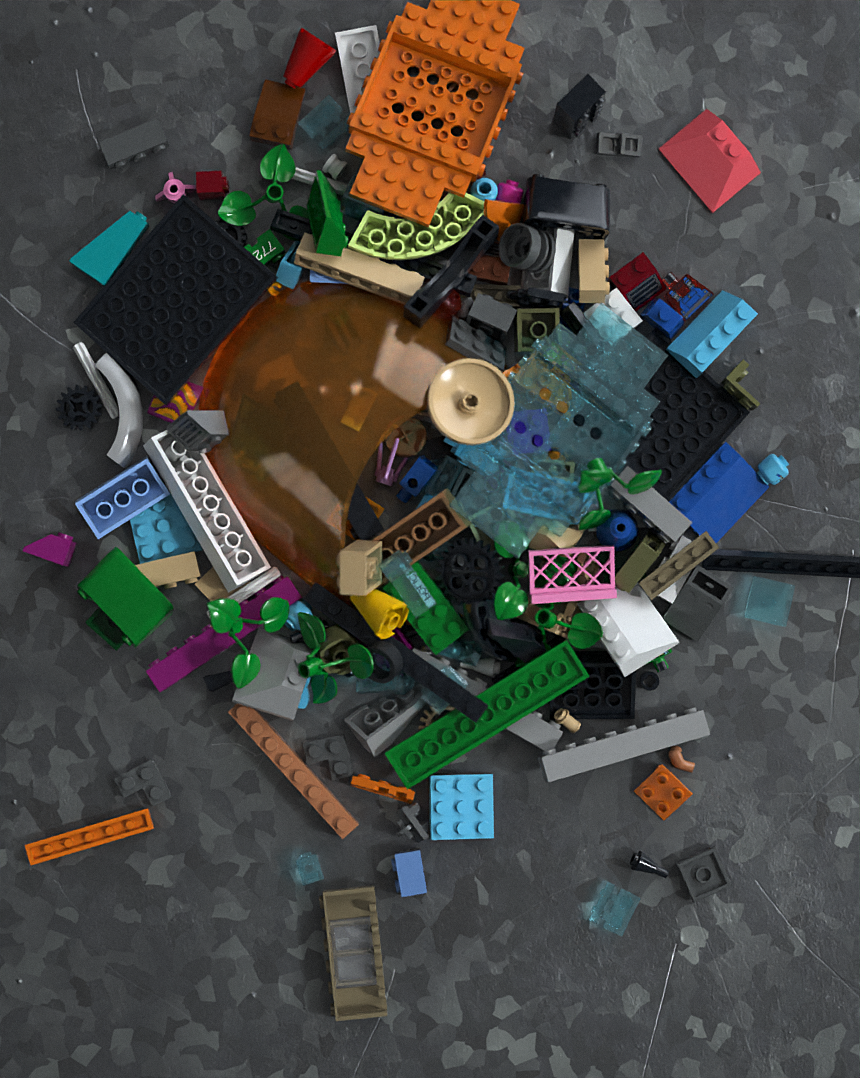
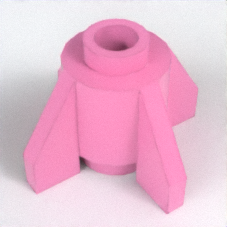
[155,172,197,203]

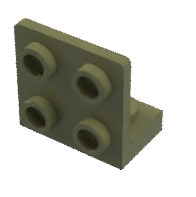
[721,359,760,411]

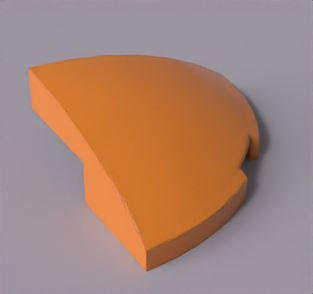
[484,199,524,242]

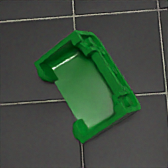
[77,547,174,648]

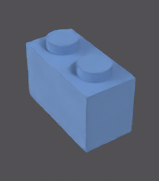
[391,849,427,897]

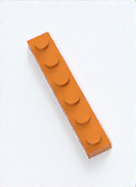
[25,808,154,866]

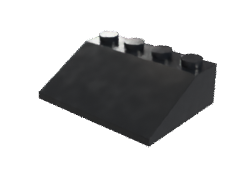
[549,651,636,720]

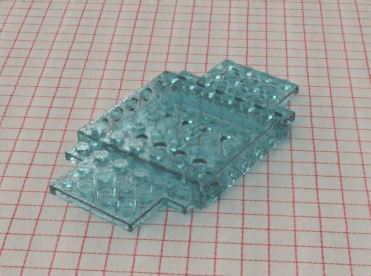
[449,303,668,558]

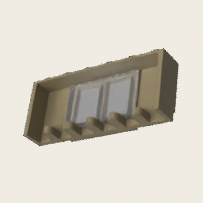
[319,885,388,1021]

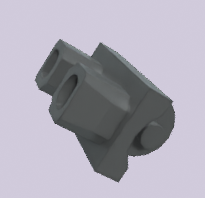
[396,803,430,843]

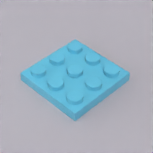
[130,493,203,564]
[429,774,494,840]

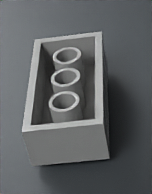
[607,466,692,544]

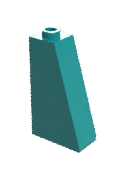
[69,211,149,286]

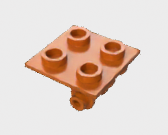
[634,764,693,820]

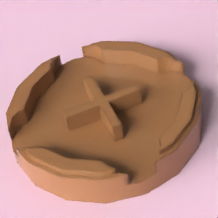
[385,415,427,458]

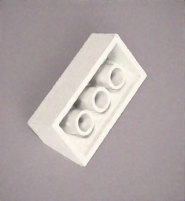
[520,226,575,296]

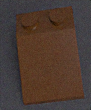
[249,79,306,150]

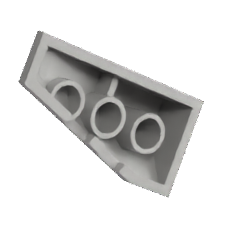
[344,682,434,757]

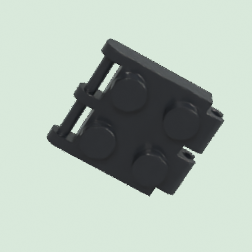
[506,287,568,308]

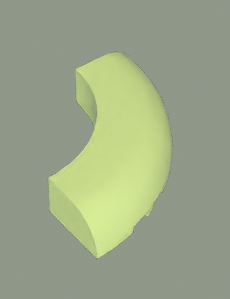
[348,192,484,260]

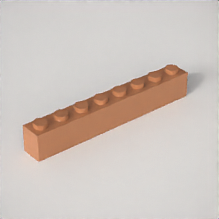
[228,703,359,839]

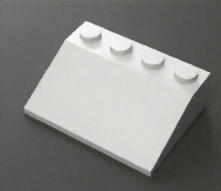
[577,583,679,677]

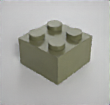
[514,308,560,352]

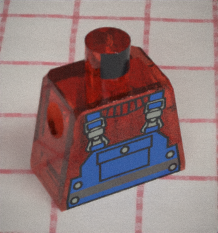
[662,272,714,323]

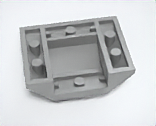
[232,628,316,721]

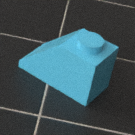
[276,241,305,289]

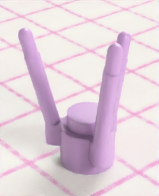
[374,438,409,486]

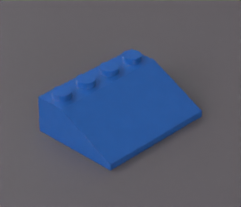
[669,442,769,543]

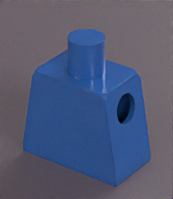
[640,298,684,340]
[396,455,439,503]

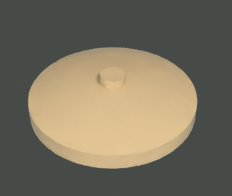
[427,358,514,446]

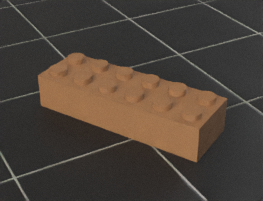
[371,488,471,589]

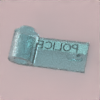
[378,550,437,618]

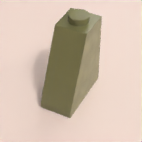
[615,531,666,593]

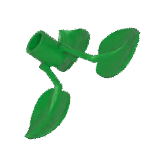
[218,144,309,241]
[578,458,662,530]
[494,521,579,620]
[515,572,603,668]
[206,597,289,689]
[297,612,374,704]

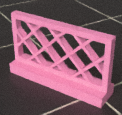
[528,545,617,604]

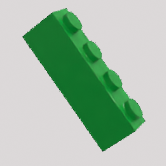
[307,170,348,257]

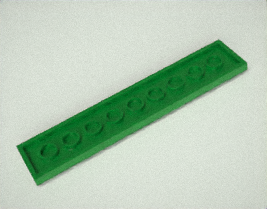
[384,639,590,789]

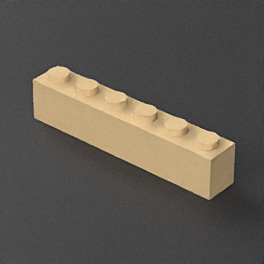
[294,233,425,305]

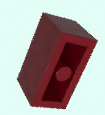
[196,170,229,200]

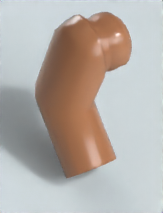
[668,745,695,773]

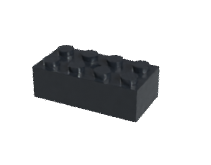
[553,74,606,139]

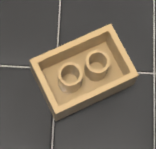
[337,540,382,596]

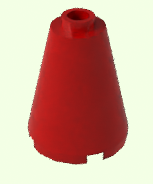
[283,27,337,89]

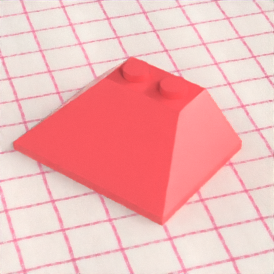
[658,109,761,213]

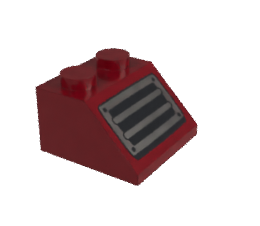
[608,252,667,312]

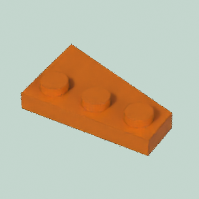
[350,774,415,804]

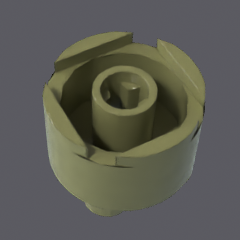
[314,624,358,675]

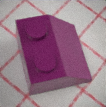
[23,532,77,567]

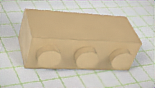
[578,239,610,303]
[135,551,202,589]

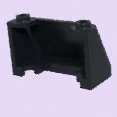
[521,174,610,241]

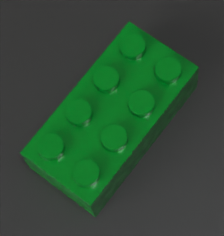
[383,561,469,656]

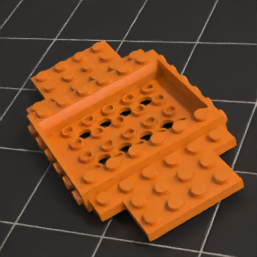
[345,0,525,228]

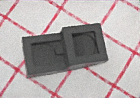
[596,132,642,157]

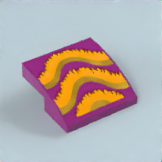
[147,382,204,423]

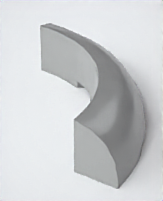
[95,353,144,469]

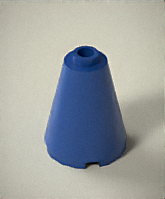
[596,509,639,551]

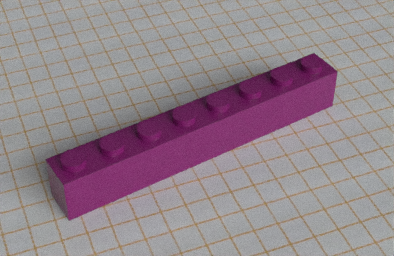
[146,576,303,692]

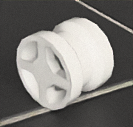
[322,153,348,180]

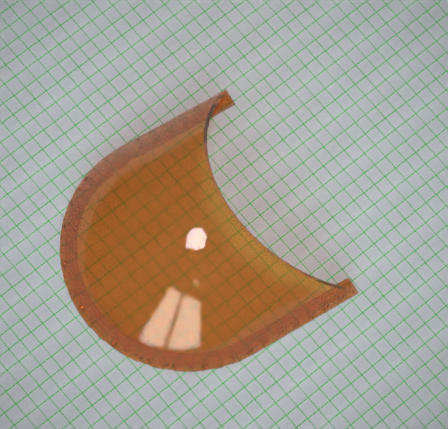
[199,280,550,614]

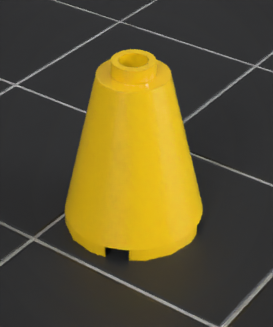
[350,589,409,639]

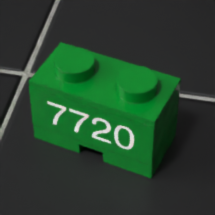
[244,229,286,266]

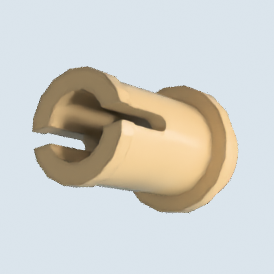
[554,708,581,733]

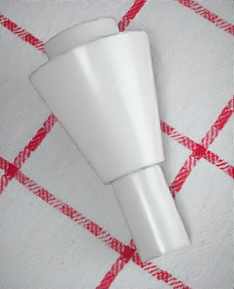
[460,658,500,678]

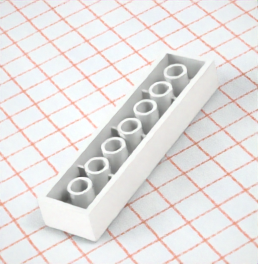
[143,430,271,593]

